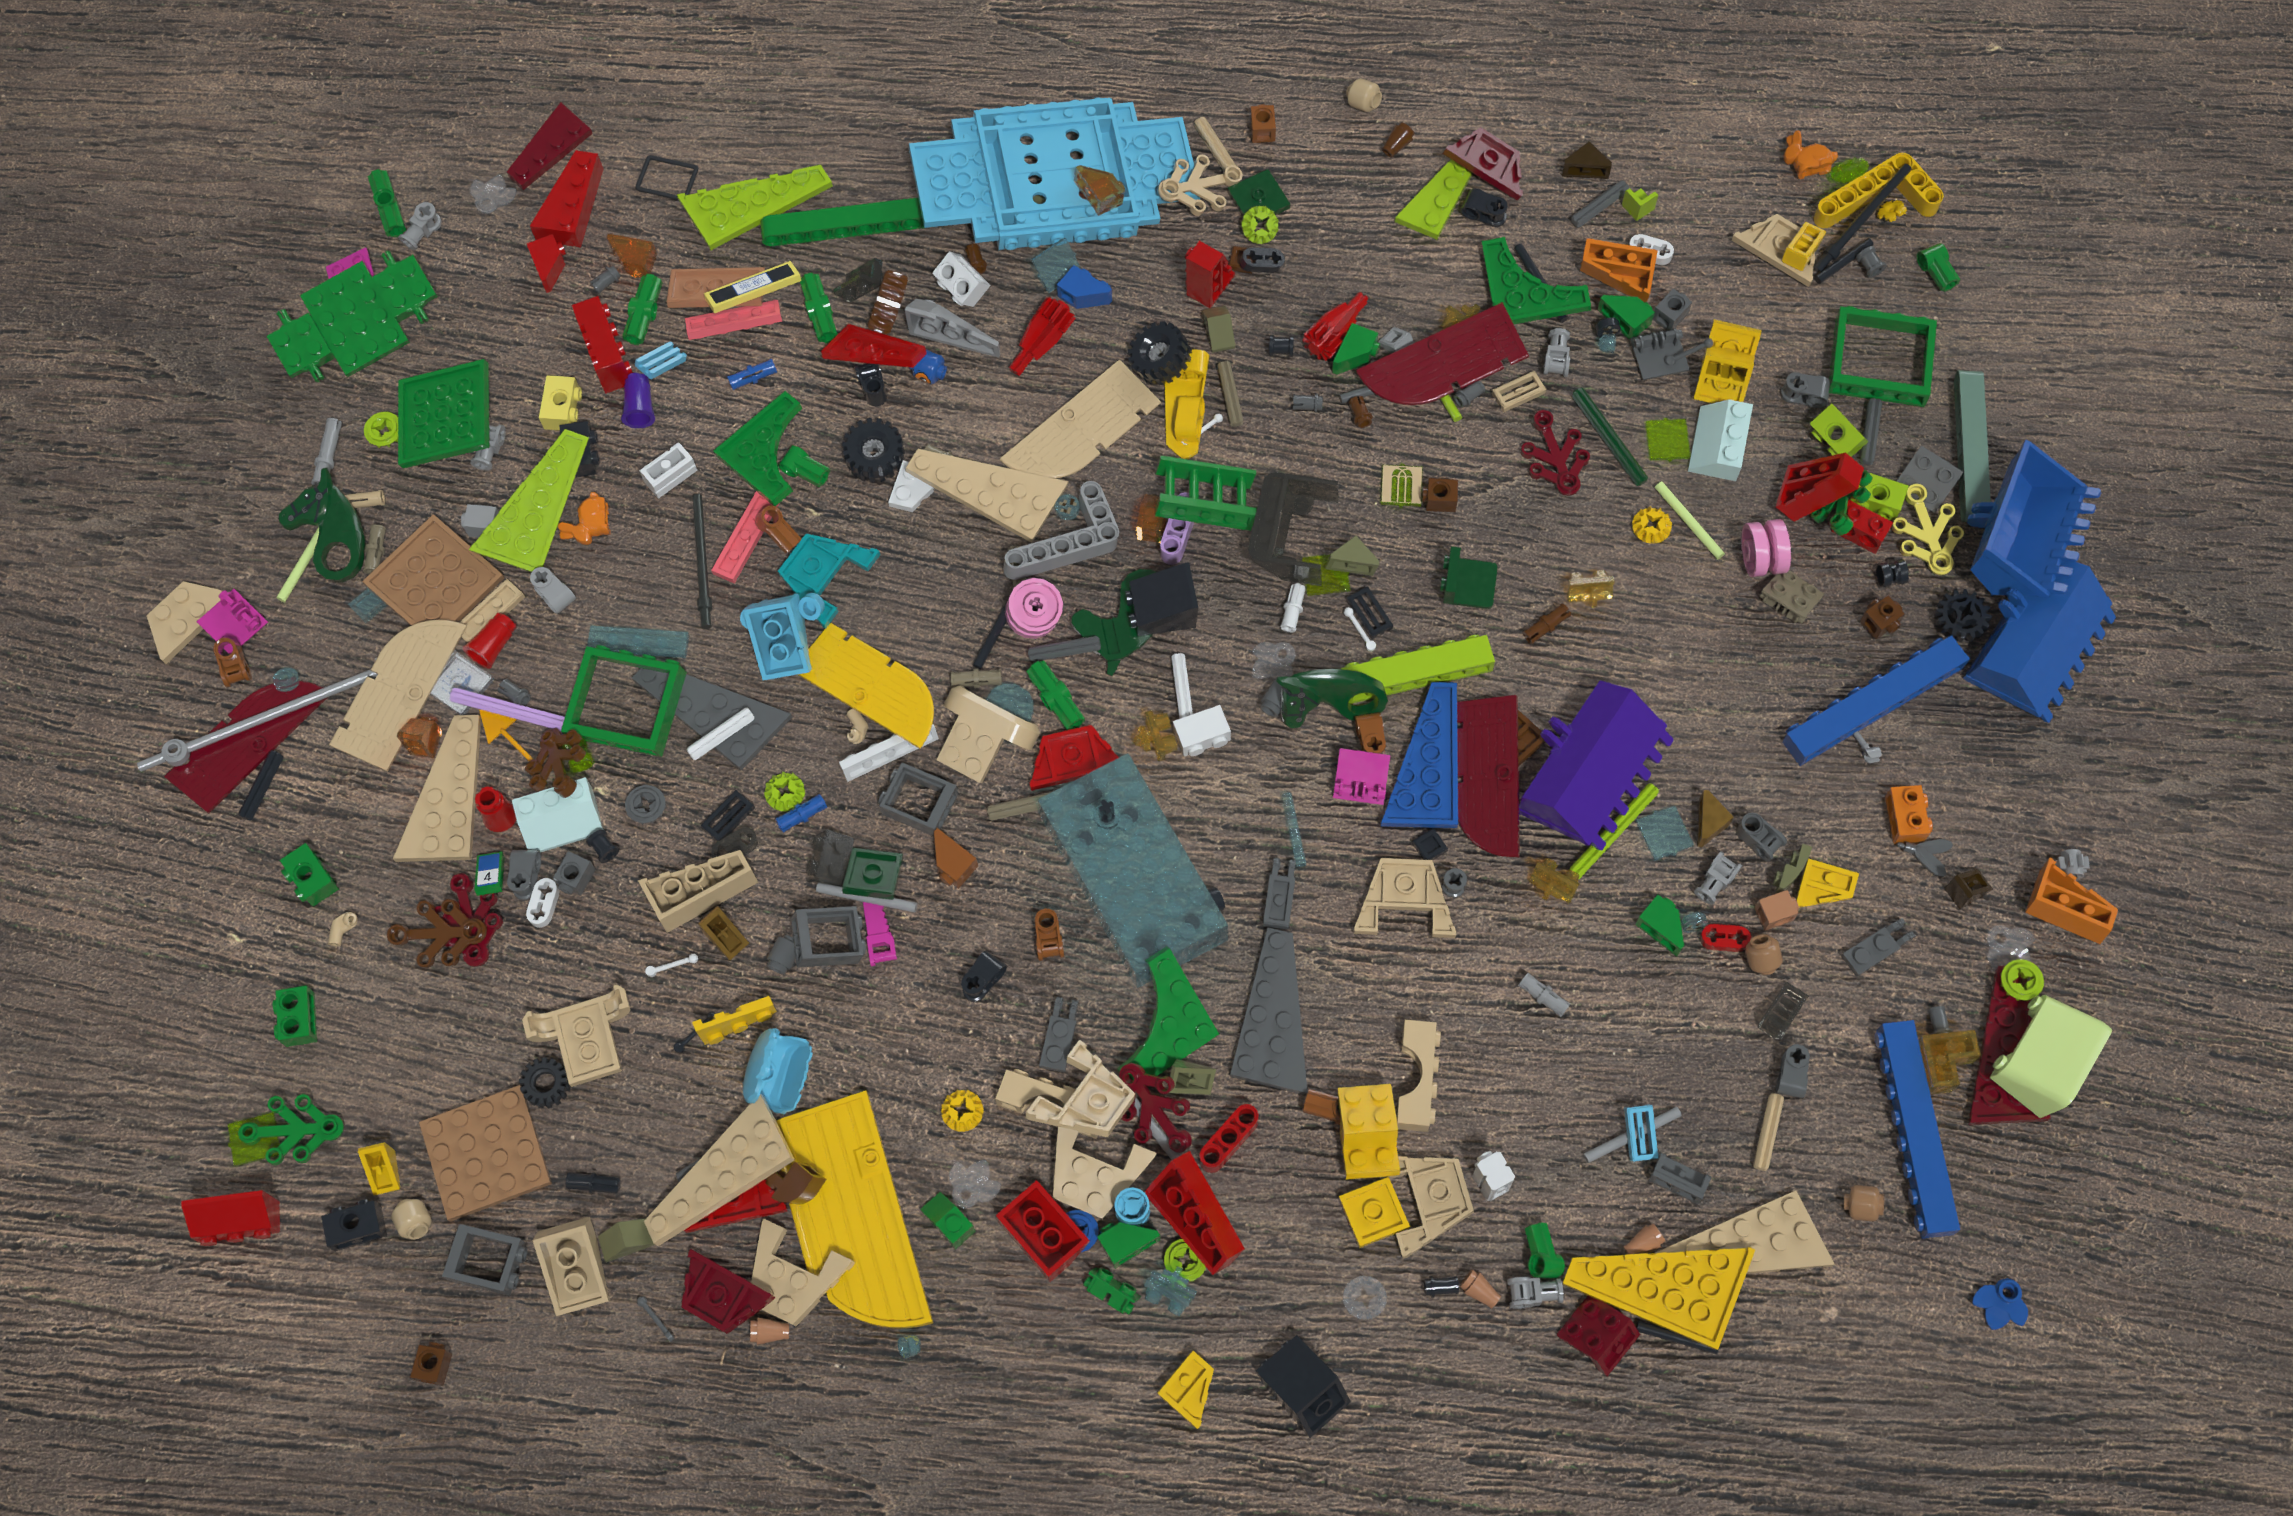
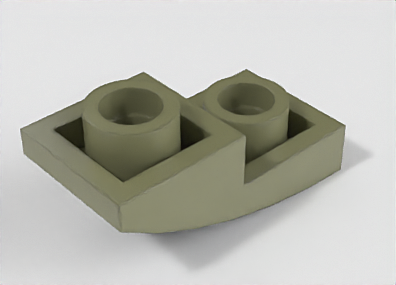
[1773,844,1812,894]

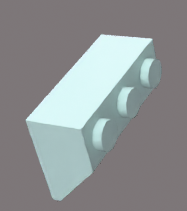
[1688,400,1753,481]
[512,777,603,853]

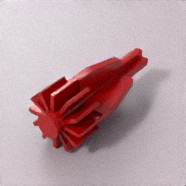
[1302,292,1368,361]
[1008,297,1076,376]

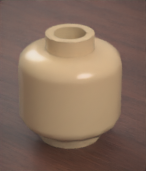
[1346,78,1382,112]
[391,1199,432,1240]

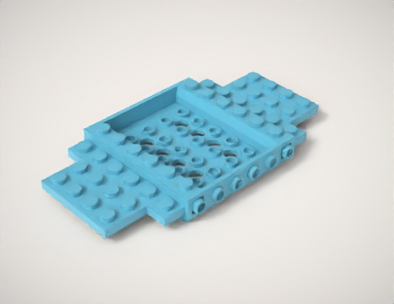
[909,98,1200,250]

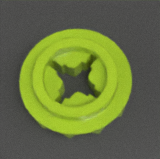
[1242,206,1279,244]
[364,412,398,448]
[764,771,805,811]
[2000,959,2044,1001]
[1164,1239,1206,1282]

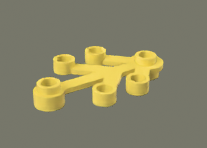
[1891,484,1964,575]

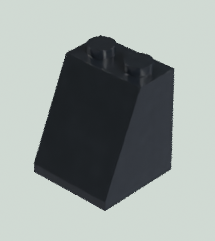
[1125,562,1198,637]
[1256,1335,1351,1438]

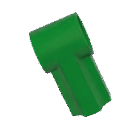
[1917,243,1961,292]
[778,445,830,487]
[1525,1223,1565,1278]

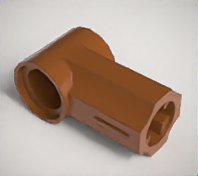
[755,505,801,554]
[1303,1089,1341,1125]

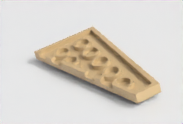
[393,715,481,862]
[1655,1191,1835,1274]

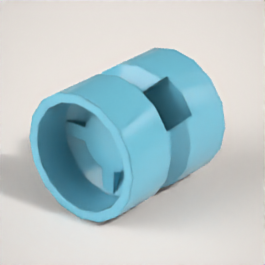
[1114,1187,1150,1227]

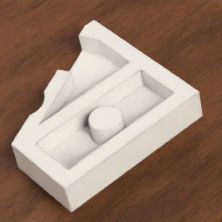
[888,460,934,512]

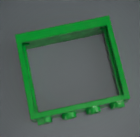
[1829,306,1937,407]
[561,645,687,757]

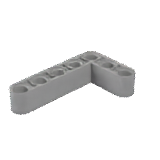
[1003,481,1119,580]

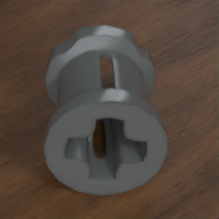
[1856,246,1887,278]
[1442,868,1467,898]

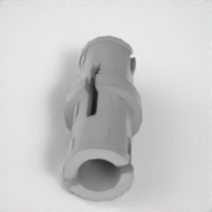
[1518,973,1570,1017]

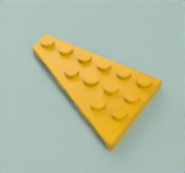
[1562,1247,1755,1350]

